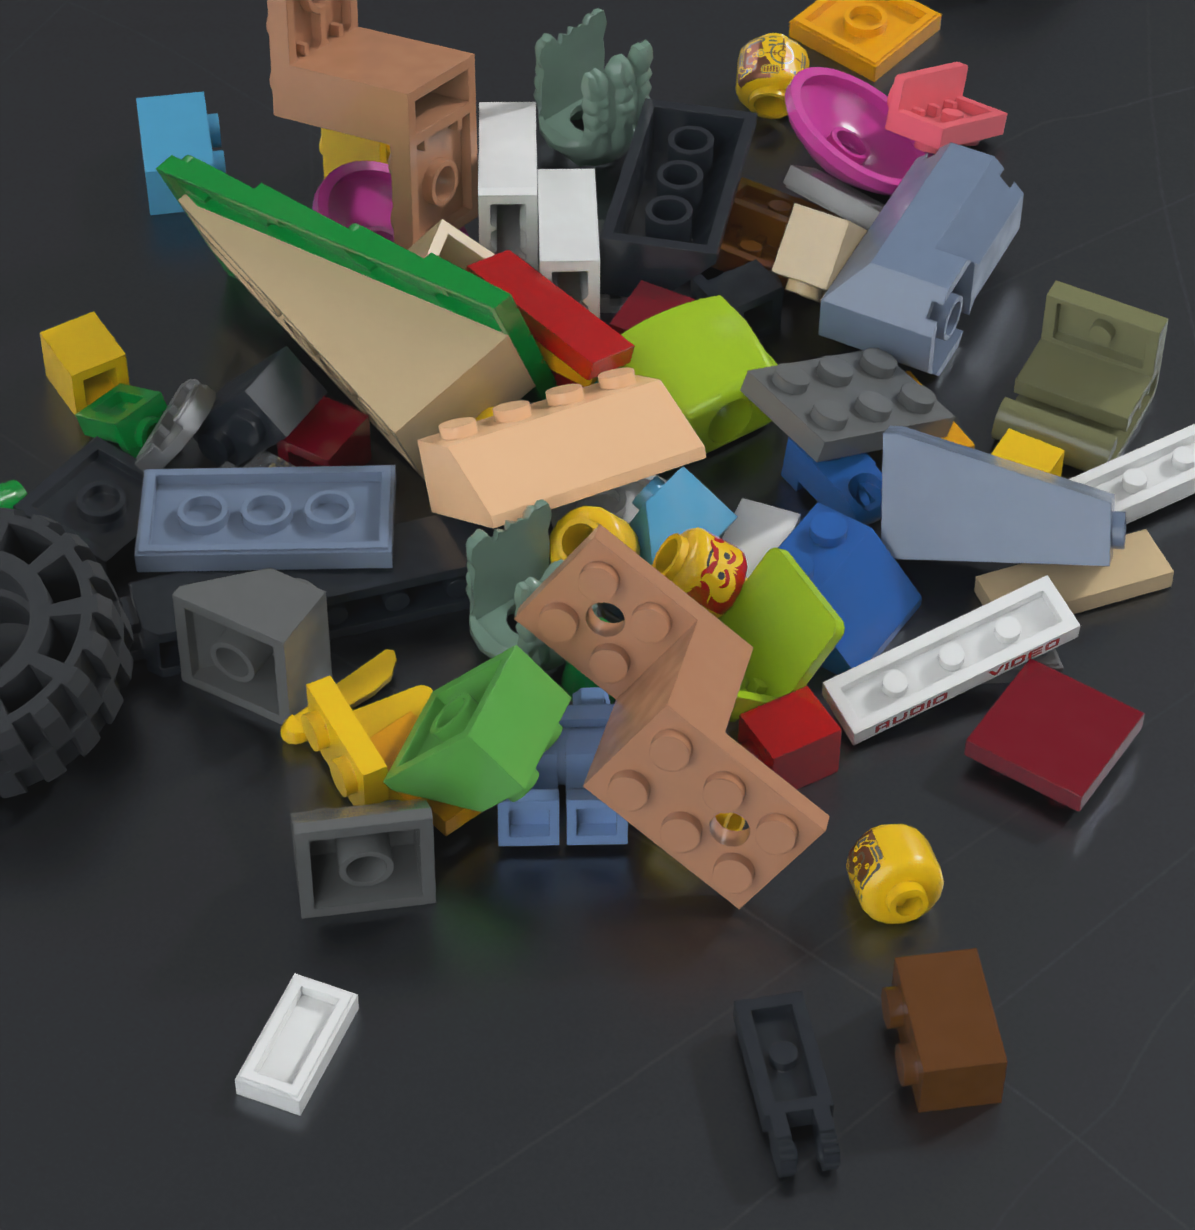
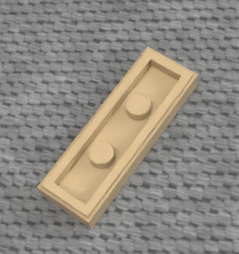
[974,529,1174,614]

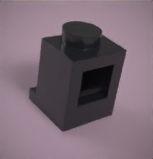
[690,259,785,339]

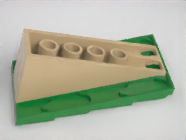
[155,155,558,480]

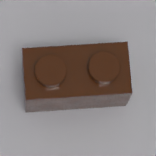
[881,948,1008,1113]

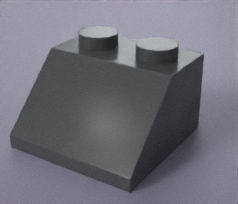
[172,568,332,725]
[290,798,436,919]

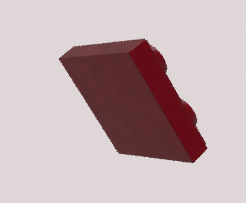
[964,658,1145,812]

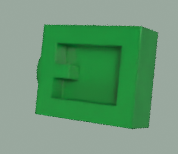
[75,383,167,458]

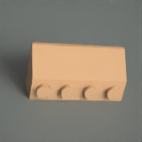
[417,367,706,529]

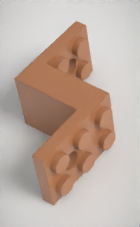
[266,0,479,250]
[514,524,830,909]

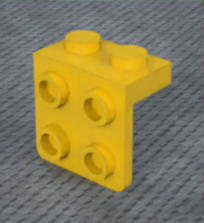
[301,676,433,806]

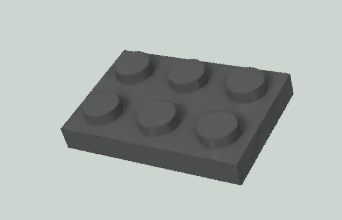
[740,348,955,462]

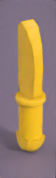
[281,649,397,745]

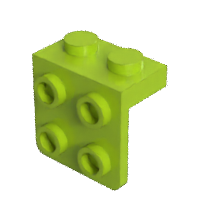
[719,548,845,722]

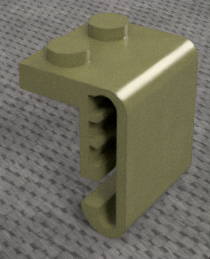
[991,280,1169,472]

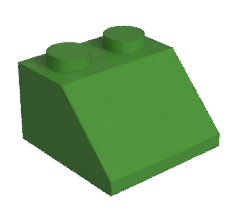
[383,645,571,812]

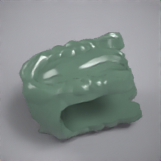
[533,8,653,167]
[465,499,598,672]

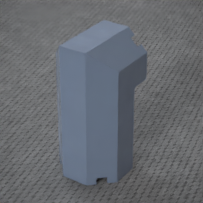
[818,142,1024,376]

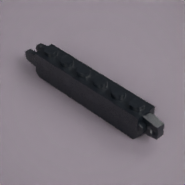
[119,514,553,678]

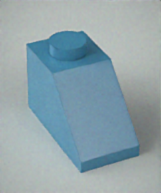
[629,466,738,565]

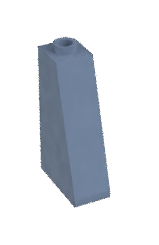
[881,426,1126,566]

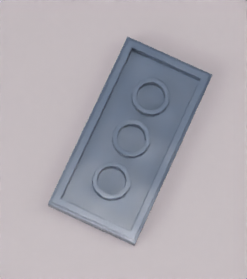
[135,465,396,572]

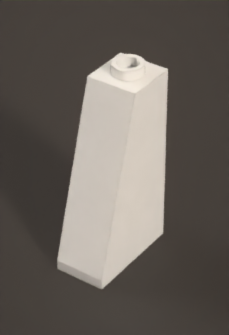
[478,102,538,271]
[537,169,600,319]

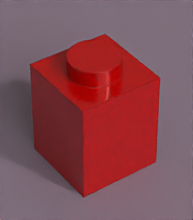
[738,686,842,790]

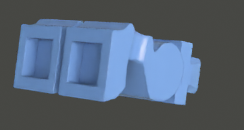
[498,687,628,846]

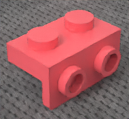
[885,62,1008,154]

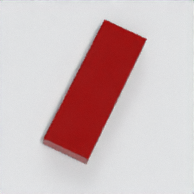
[466,250,635,380]

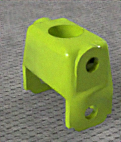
[596,295,778,454]

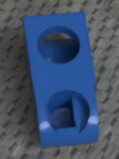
[781,437,882,526]

